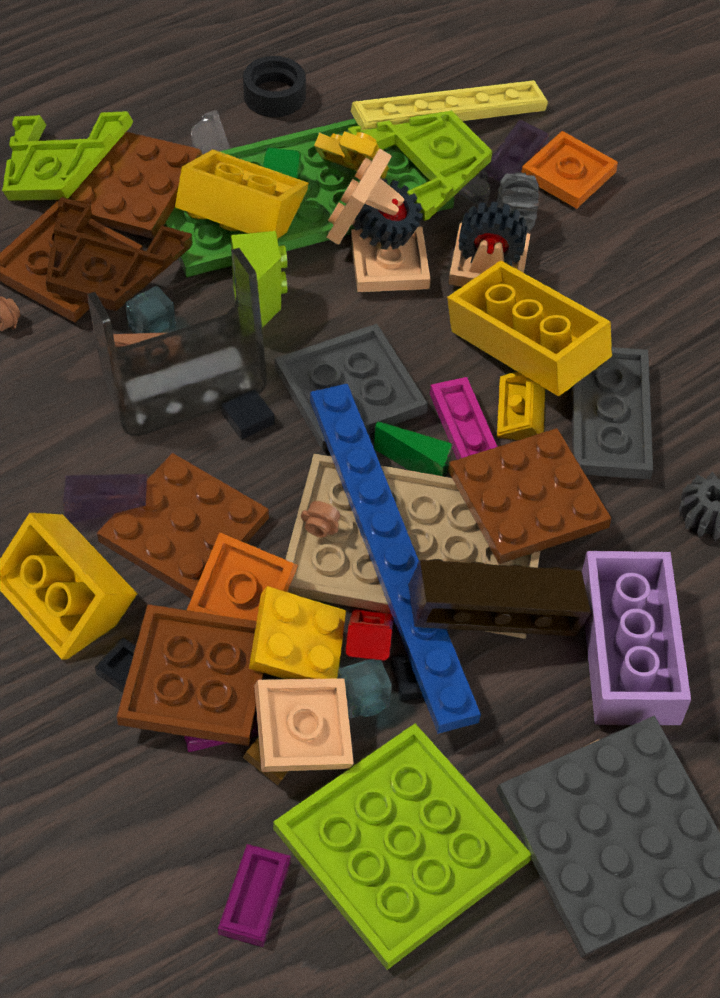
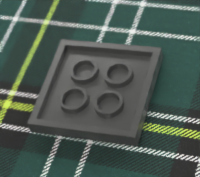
[274,324,428,451]

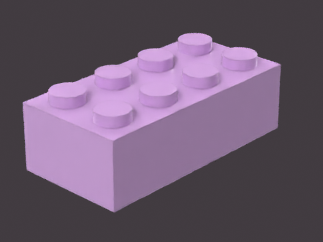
[582,551,691,725]

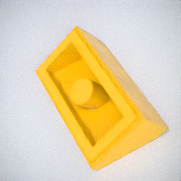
[497,372,545,440]

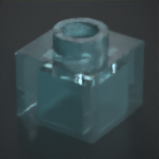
[126,286,176,334]
[338,659,392,719]

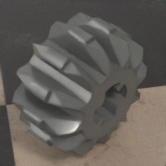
[497,172,539,233]
[679,471,720,542]

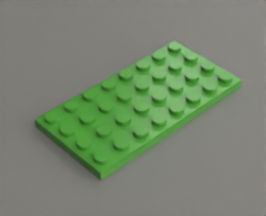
[164,119,454,277]

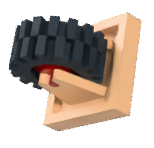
[326,149,423,250]
[449,202,530,286]

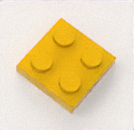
[249,586,346,679]

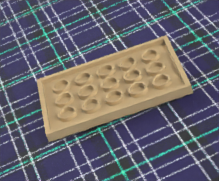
[285,454,540,639]

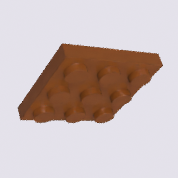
[68,132,203,239]
[0,201,143,322]
[448,428,612,564]
[97,453,269,598]
[117,604,265,746]

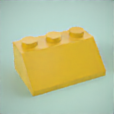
[175,149,309,239]
[0,513,137,660]

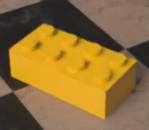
[447,260,612,396]

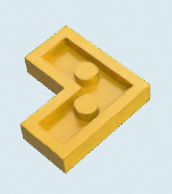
[314,131,389,179]

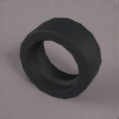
[243,56,306,117]

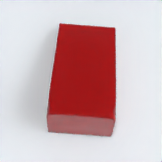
[346,610,393,660]

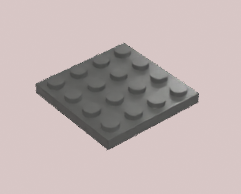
[496,715,720,958]

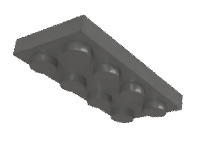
[571,347,653,479]

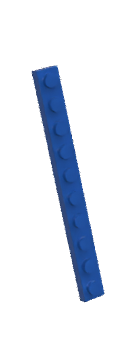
[310,384,481,734]

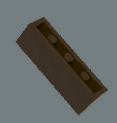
[408,559,591,636]

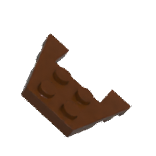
[46,197,193,311]

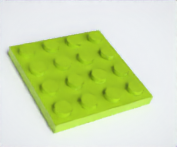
[273,723,532,970]

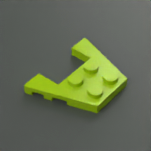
[348,110,492,221]
[2,111,133,201]

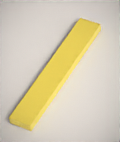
[351,80,548,130]

